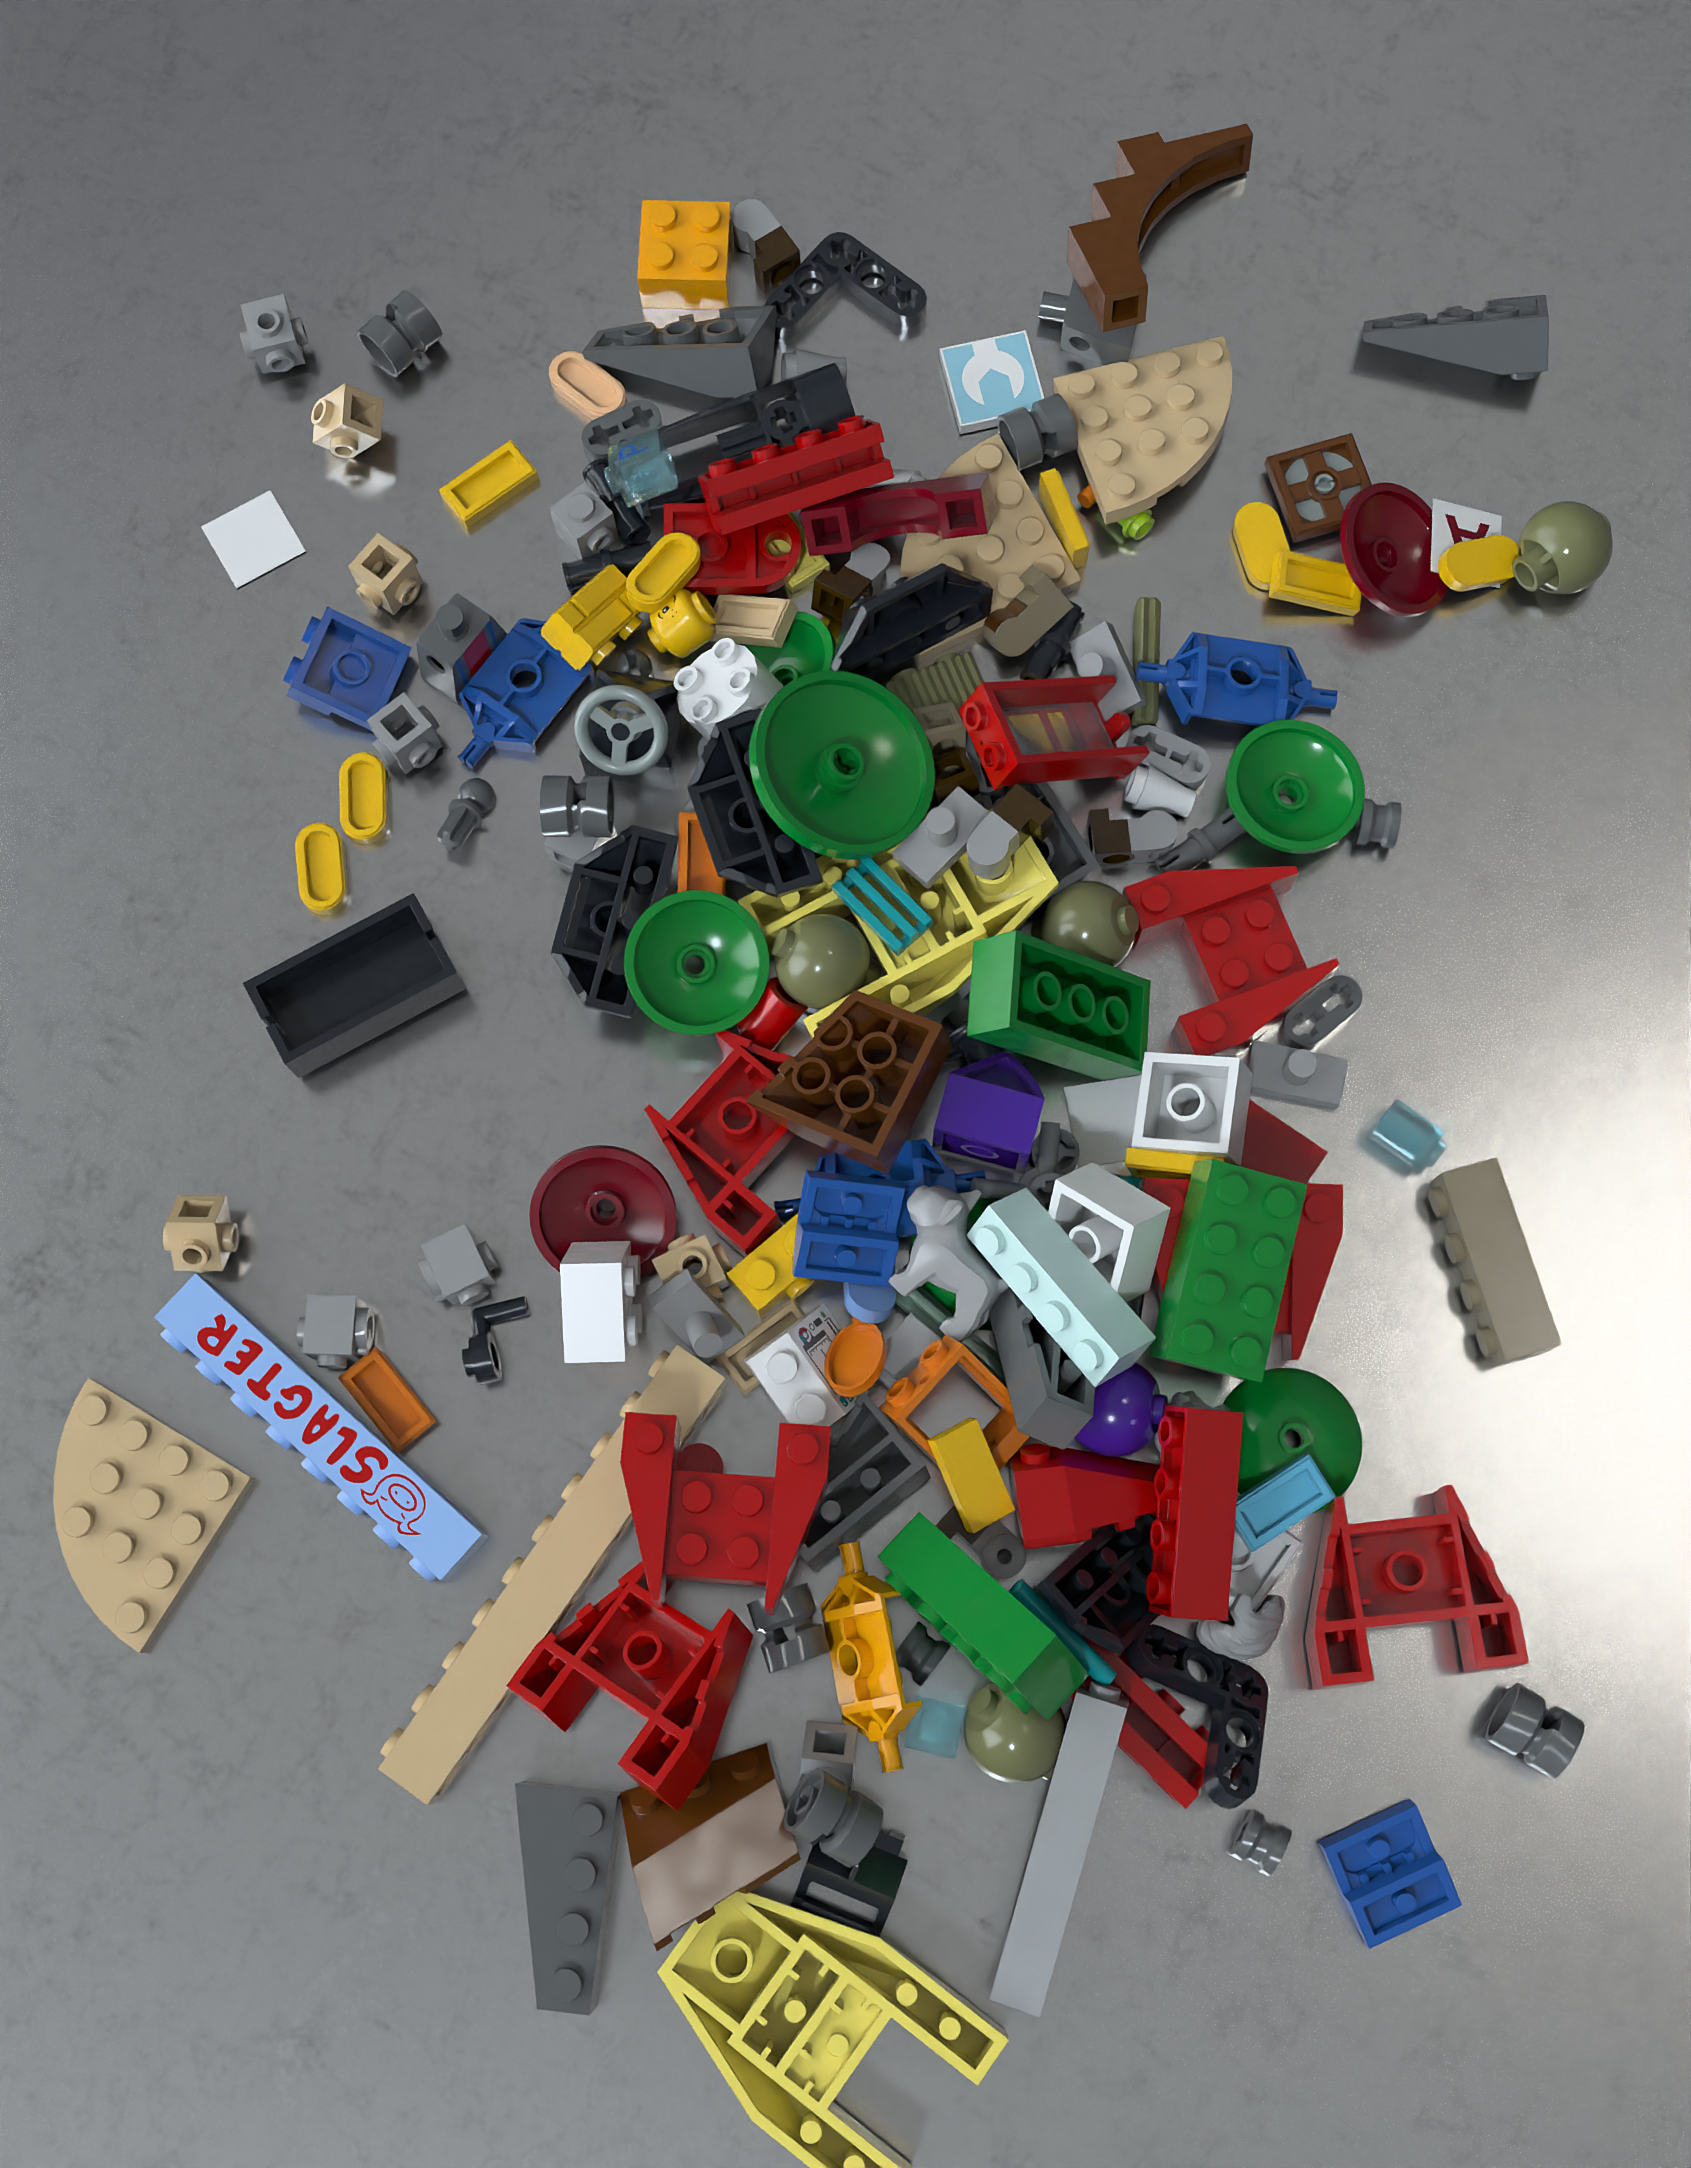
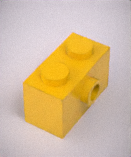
[726,1213,814,1319]

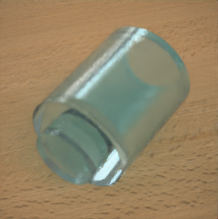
[1368,1098,1448,1171]

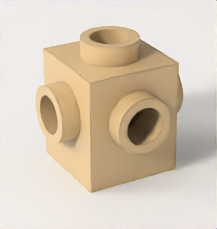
[311,383,383,458]
[348,533,423,615]
[163,1195,239,1273]
[652,1233,732,1300]

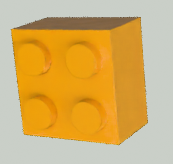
[637,200,733,310]

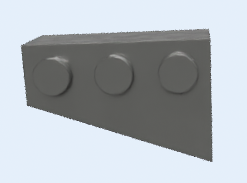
[990,1287,1095,1450]
[800,1392,931,1573]

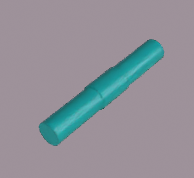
[1009,1579,1116,1687]

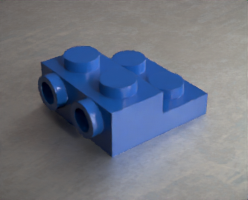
[283,606,412,731]

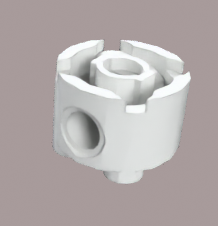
[674,638,783,741]

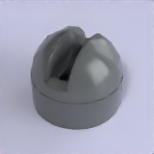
[616,649,653,678]

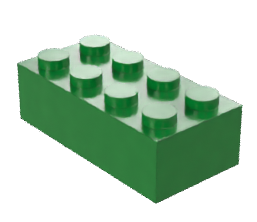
[967,930,1151,1081]
[1149,1159,1307,1383]
[877,1512,1090,1721]

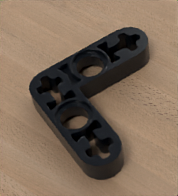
[764,232,927,340]
[1126,1624,1269,1809]

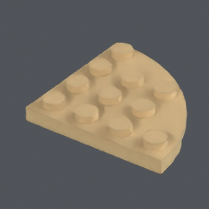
[1053,336,1232,525]
[900,433,1081,663]
[53,1378,255,1653]

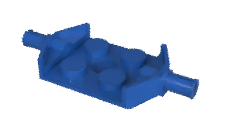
[457,618,595,769]
[1135,632,1338,726]
[774,1139,986,1238]

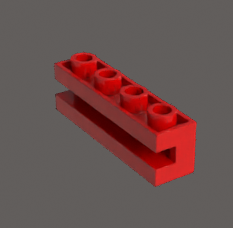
[698,415,895,535]
[1146,1405,1243,1621]
[1069,1637,1209,1809]

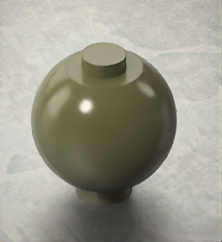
[1512,501,1613,595]
[1031,881,1139,967]
[772,913,880,1009]
[964,1682,1067,1784]

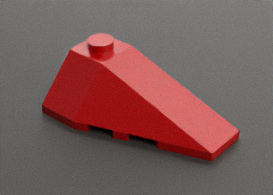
[1009,1443,1160,1549]

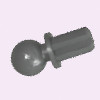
[437,778,495,851]

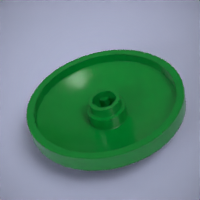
[749,671,935,860]

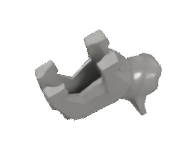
[888,1185,1009,1342]

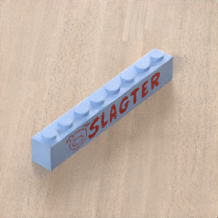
[154,1273,490,1583]

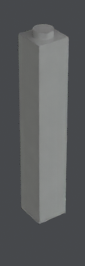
[989,1681,1129,2018]

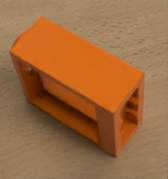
[879,1335,1030,1471]

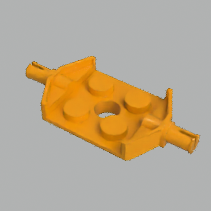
[821,1541,923,1773]

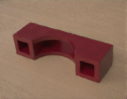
[800,472,996,557]

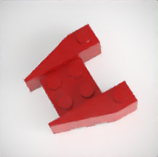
[1122,866,1340,1057]
[644,1030,796,1257]
[1139,1178,1343,1361]
[620,1412,831,1616]
[1305,1484,1529,1690]
[506,1561,753,1812]

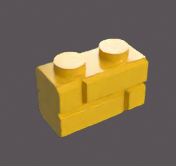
[540,564,644,670]

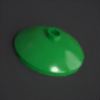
[736,611,836,687]
[1225,720,1365,854]
[624,890,770,1036]
[1222,1368,1362,1514]

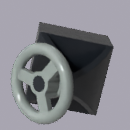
[574,669,689,790]

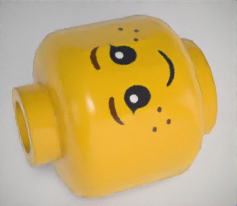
[647,589,718,658]

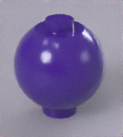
[1075,1362,1168,1457]

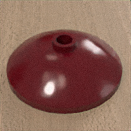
[1340,482,1448,617]
[529,1145,677,1278]

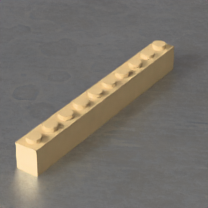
[378,1345,728,1805]

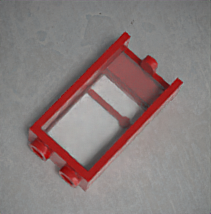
[958,675,1150,790]

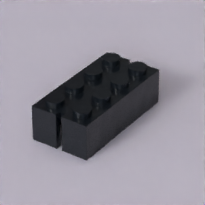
[242,893,466,1078]

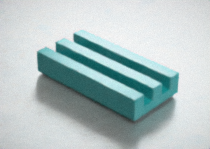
[831,858,933,956]

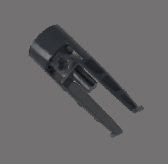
[619,362,856,517]

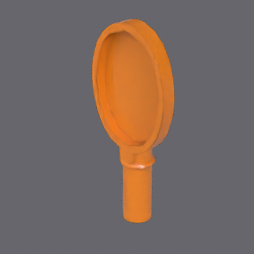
[824,1317,887,1397]

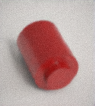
[737,977,808,1051]
[677,1443,727,1474]

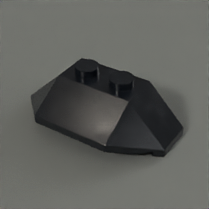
[831,563,994,679]
[687,708,823,898]
[551,825,678,1019]
[1032,1513,1161,1655]

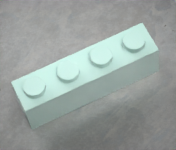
[966,1188,1156,1387]

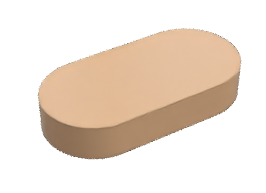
[549,351,627,420]

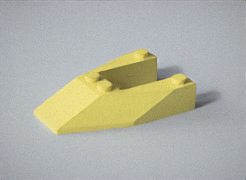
[738,809,1059,1040]
[657,1892,1009,2168]

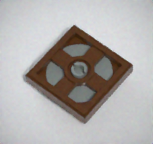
[1264,433,1372,543]

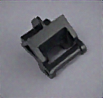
[790,1829,908,1937]

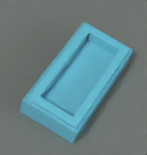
[1235,1453,1336,1552]

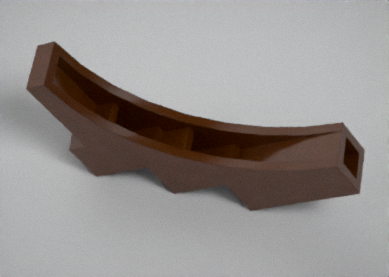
[1067,124,1253,332]

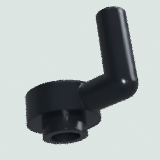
[462,1296,530,1385]

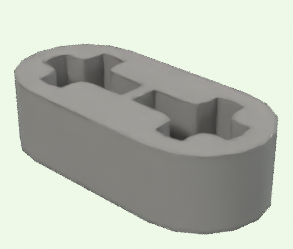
[1126,725,1211,790]

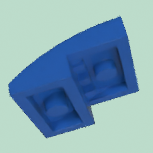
[792,1170,905,1287]
[1318,1799,1462,1949]

